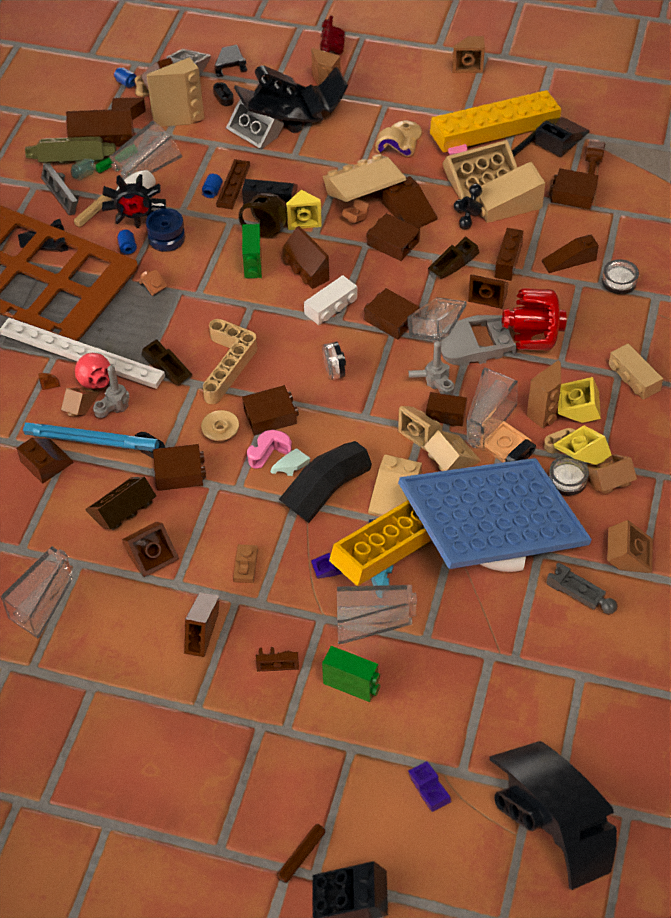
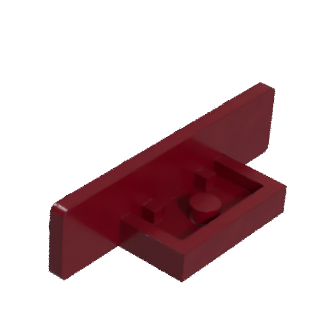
[320,15,345,55]

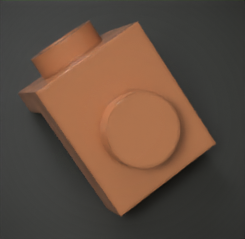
[342,198,370,223]
[139,269,168,296]

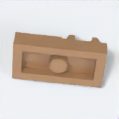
[233,544,258,583]

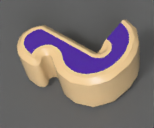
[375,127,417,157]

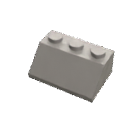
[226,99,284,149]

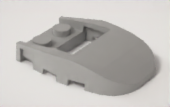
[438,315,516,366]

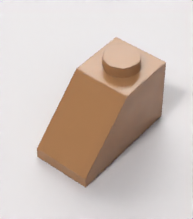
[61,387,99,417]

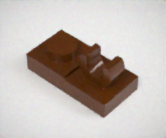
[256,647,299,672]

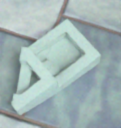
[270,448,310,476]

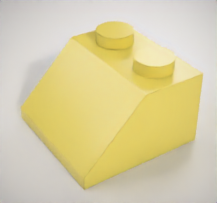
[558,377,601,423]
[553,425,612,465]

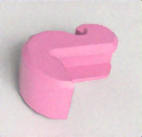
[247,430,292,469]

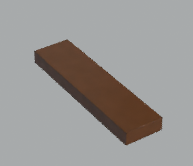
[216,159,250,210]

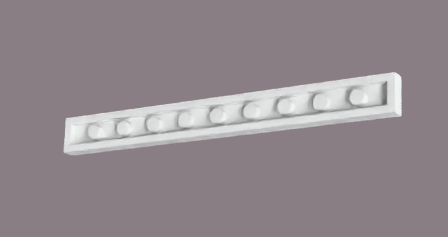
[0,318,165,389]

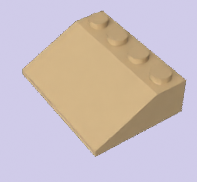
[146,57,204,127]
[443,140,517,199]
[323,154,406,202]

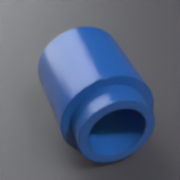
[114,67,137,88]
[202,174,223,199]
[117,229,137,254]

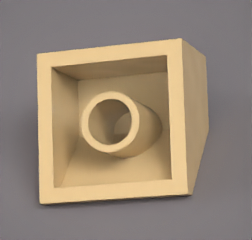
[398,406,442,451]
[424,430,481,471]

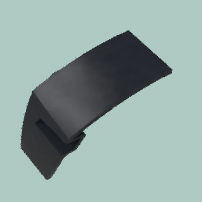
[234,65,348,122]
[489,741,617,890]

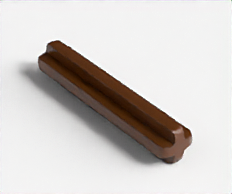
[277,824,325,883]

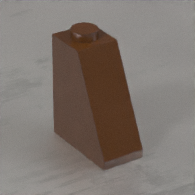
[184,592,220,657]

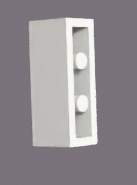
[304,275,357,325]

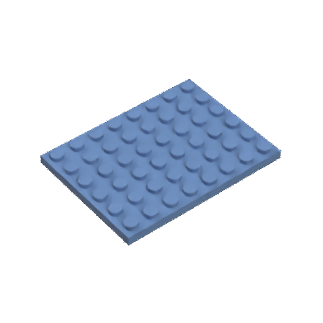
[398,458,592,569]

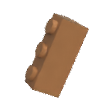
[527,360,561,429]

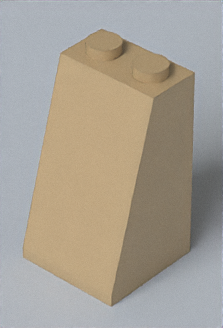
[476,162,545,223]

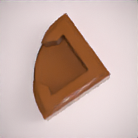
[38,373,60,390]

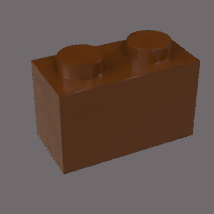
[426,392,467,427]

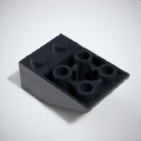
[535,117,590,157]
[313,861,388,918]

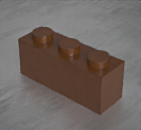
[495,228,524,281]

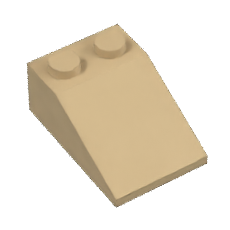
[368,454,422,516]

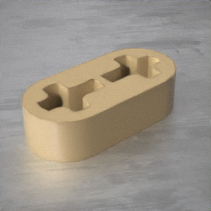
[544,428,575,454]

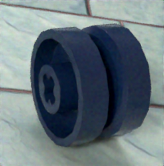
[146,208,185,251]

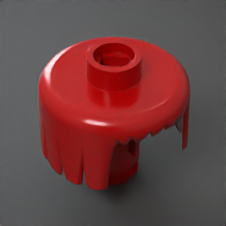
[502,288,567,351]

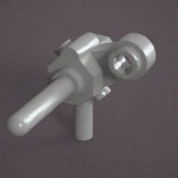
[408,341,454,395]
[93,365,130,418]

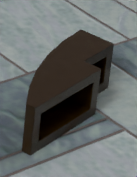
[428,236,480,279]
[141,339,193,386]

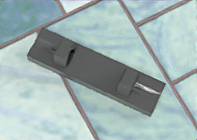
[41,163,79,215]

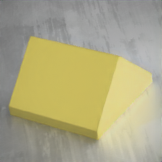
[286,190,322,230]

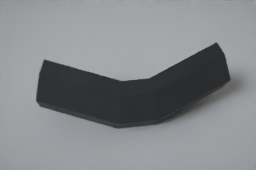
[279,441,372,523]

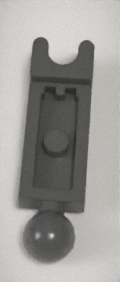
[546,563,618,614]

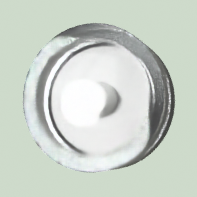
[602,259,639,294]
[322,341,346,380]
[549,455,589,496]

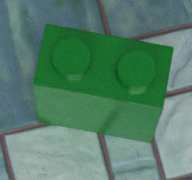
[242,224,262,279]
[322,646,381,702]

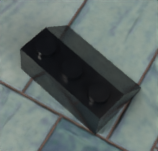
[242,179,298,205]

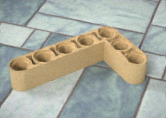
[203,319,257,404]

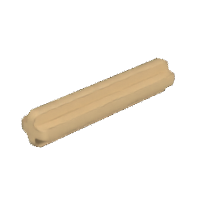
[74,195,111,227]

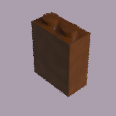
[549,168,599,210]
[366,213,420,261]
[364,288,420,340]
[242,385,299,436]
[153,444,206,491]

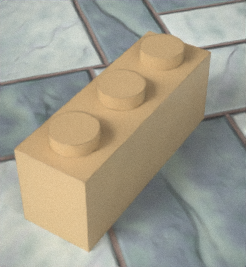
[609,344,663,400]

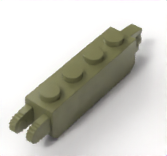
[25,136,116,164]

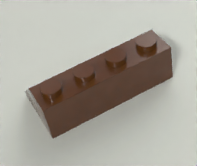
[66,109,135,147]

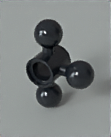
[453,184,482,229]

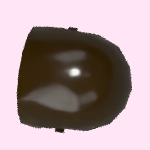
[238,193,288,237]

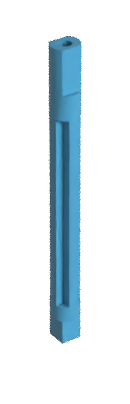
[23,422,159,451]

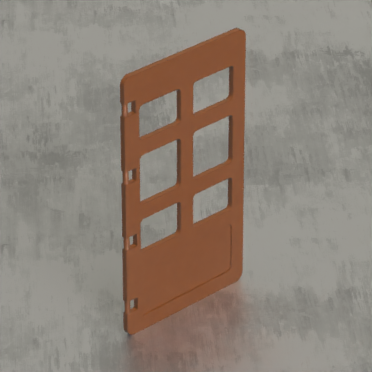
[0,205,138,341]

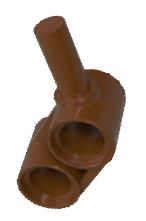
[585,140,606,174]

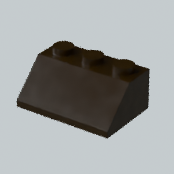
[85,477,157,530]

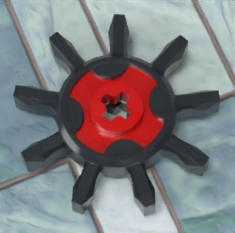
[102,174,166,228]

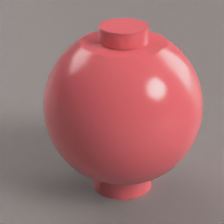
[75,353,111,389]

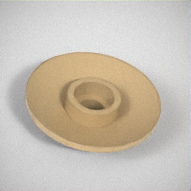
[392,121,422,141]
[201,410,239,441]

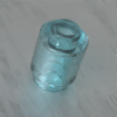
[71,159,96,180]

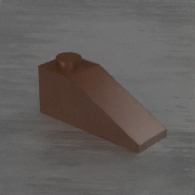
[542,234,599,273]

